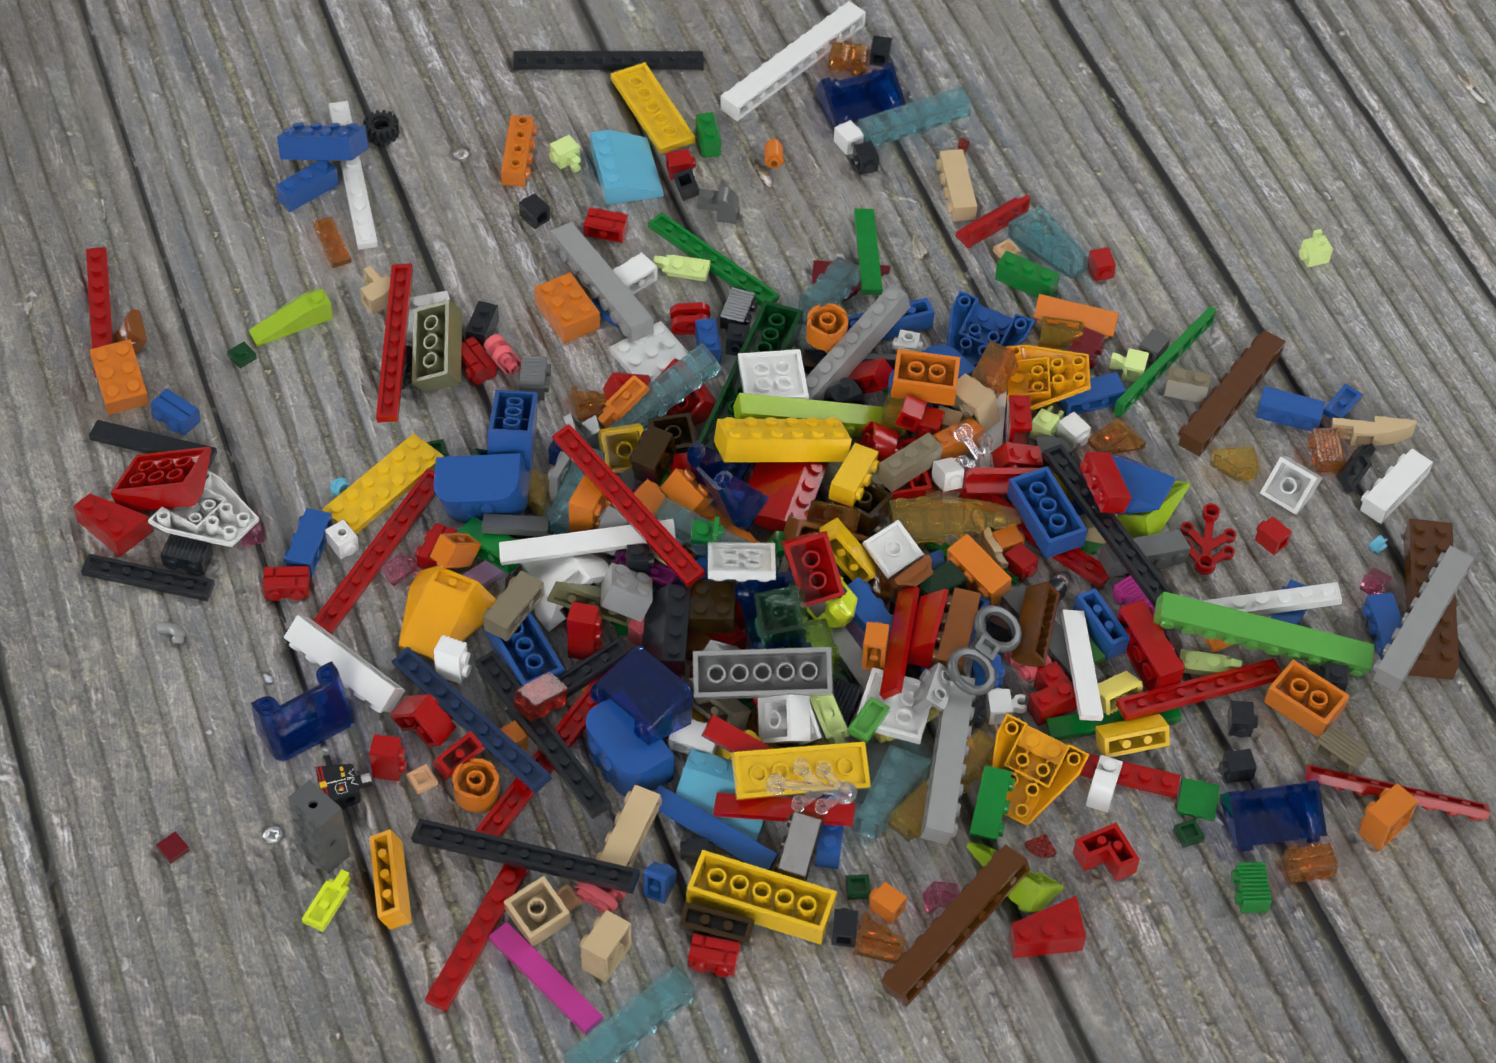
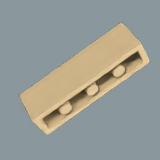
[936,149,977,222]
[596,785,662,867]

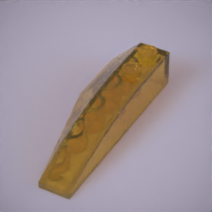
[889,496,1021,543]

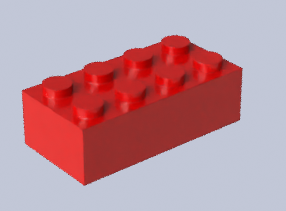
[1117,600,1185,691]

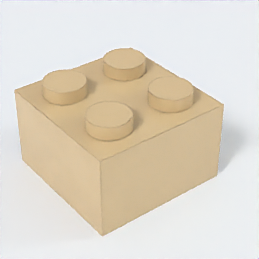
[952,373,1000,433]
[504,876,571,947]
[580,910,631,982]

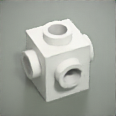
[892,330,923,354]

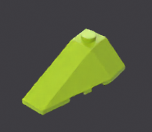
[966,842,1064,914]

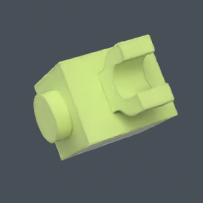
[549,135,581,173]
[1299,229,1333,268]
[1109,348,1149,382]
[1029,405,1064,440]

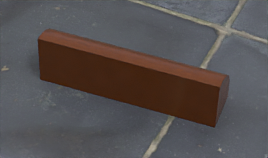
[1011,581,1060,667]

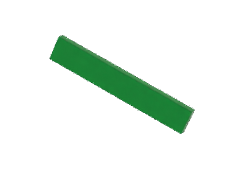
[854,209,882,295]
[1045,707,1182,740]

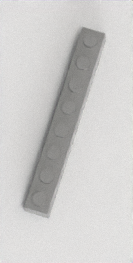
[550,222,654,342]
[806,284,910,401]
[1373,546,1474,693]
[920,675,976,845]

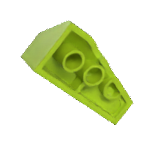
[249,288,333,347]
[1117,481,1190,538]

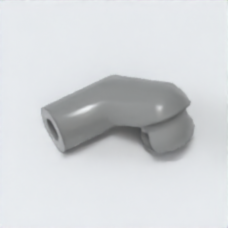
[157,622,186,644]

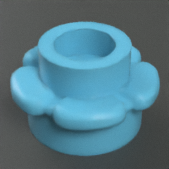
[330,477,350,497]
[1368,535,1388,554]

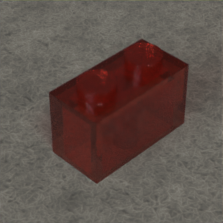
[513,672,568,722]

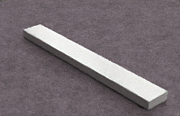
[499,519,676,565]

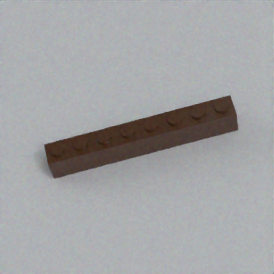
[1178,330,1286,457]
[881,844,1031,1007]

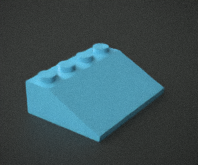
[590,130,664,205]
[668,748,766,842]

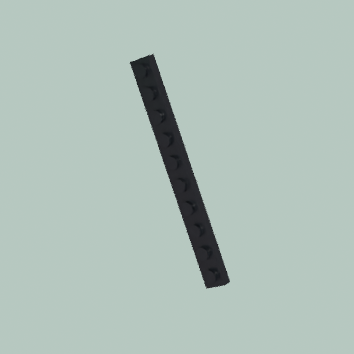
[513,51,704,70]
[1042,444,1174,608]
[474,650,612,819]
[411,819,640,894]

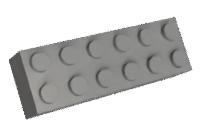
[693,647,833,700]

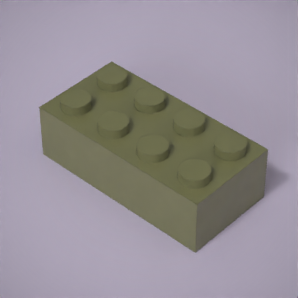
[412,300,462,393]

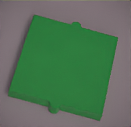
[1177,778,1220,821]

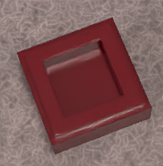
[156,831,190,864]

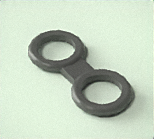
[947,605,1022,696]

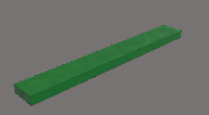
[648,212,780,307]
[1114,306,1216,418]

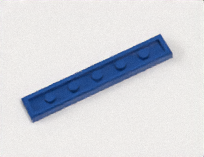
[655,785,779,870]

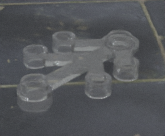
[954,423,1002,496]
[766,758,857,814]

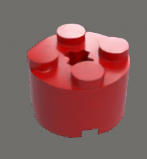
[857,421,900,469]

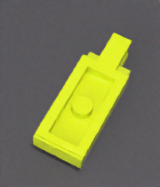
[302,869,351,932]

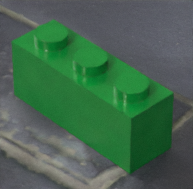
[995,251,1060,298]
[457,517,520,574]
[969,765,1015,842]

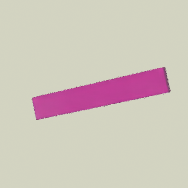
[489,922,603,1035]

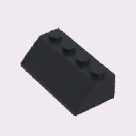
[640,584,691,676]

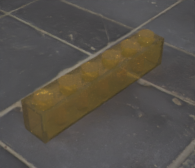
[888,729,995,842]

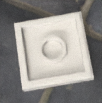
[862,519,924,579]

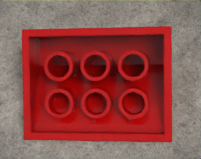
[110,446,211,512]
[736,462,827,539]

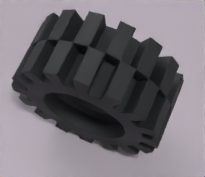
[363,110,399,146]

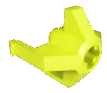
[804,576,858,629]

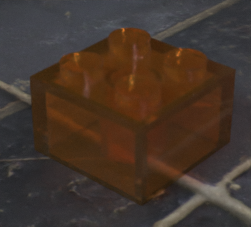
[971,340,1018,398]

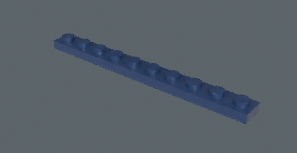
[391,647,552,794]

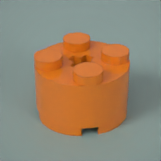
[806,303,848,353]
[452,758,500,813]

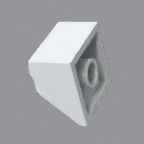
[1260,456,1323,515]
[758,694,811,744]

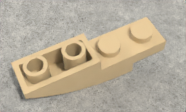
[1329,416,1417,447]

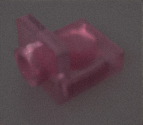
[241,512,264,547]
[381,552,418,586]
[1360,567,1393,595]
[923,881,960,913]

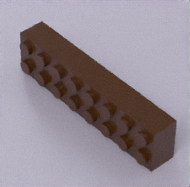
[1404,518,1459,680]

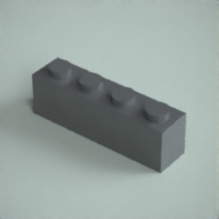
[1098,529,1191,577]

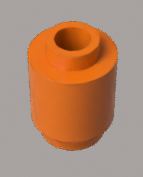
[764,139,784,168]

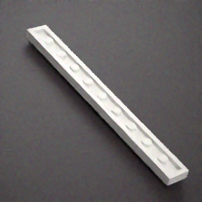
[329,101,378,250]

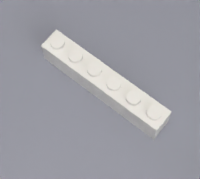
[284,615,405,713]

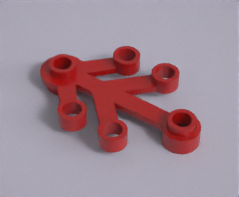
[1180,503,1237,575]

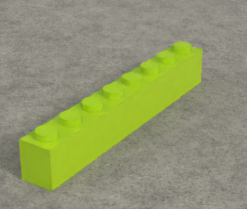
[733,393,902,438]

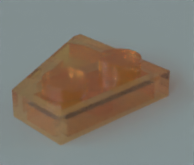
[571,386,607,422]
[1087,418,1146,455]
[854,912,906,964]

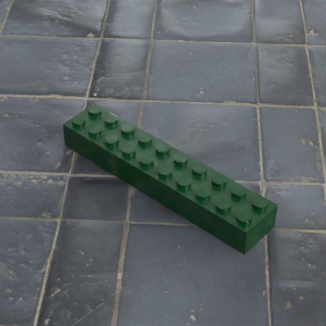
[695,300,803,473]

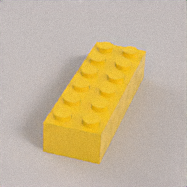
[714,417,852,462]
[686,850,837,945]

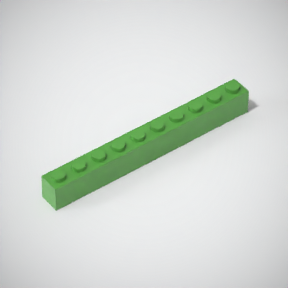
[1153,592,1374,676]

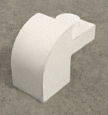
[1086,755,1123,813]

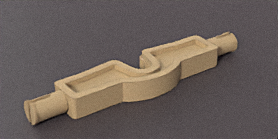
[955,497,1009,569]

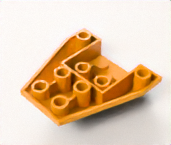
[1005,345,1091,411]
[399,566,496,661]
[992,713,1090,827]

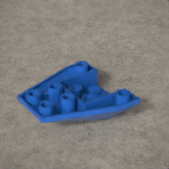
[946,291,1034,383]
[1073,455,1176,516]

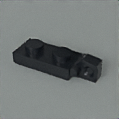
[1336,443,1376,492]

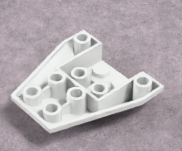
[148,471,259,547]
[521,534,609,632]

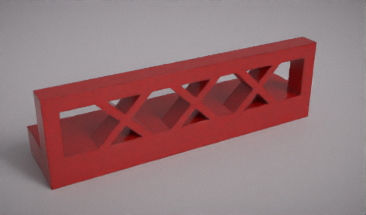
[956,194,1031,249]
[962,467,1041,495]

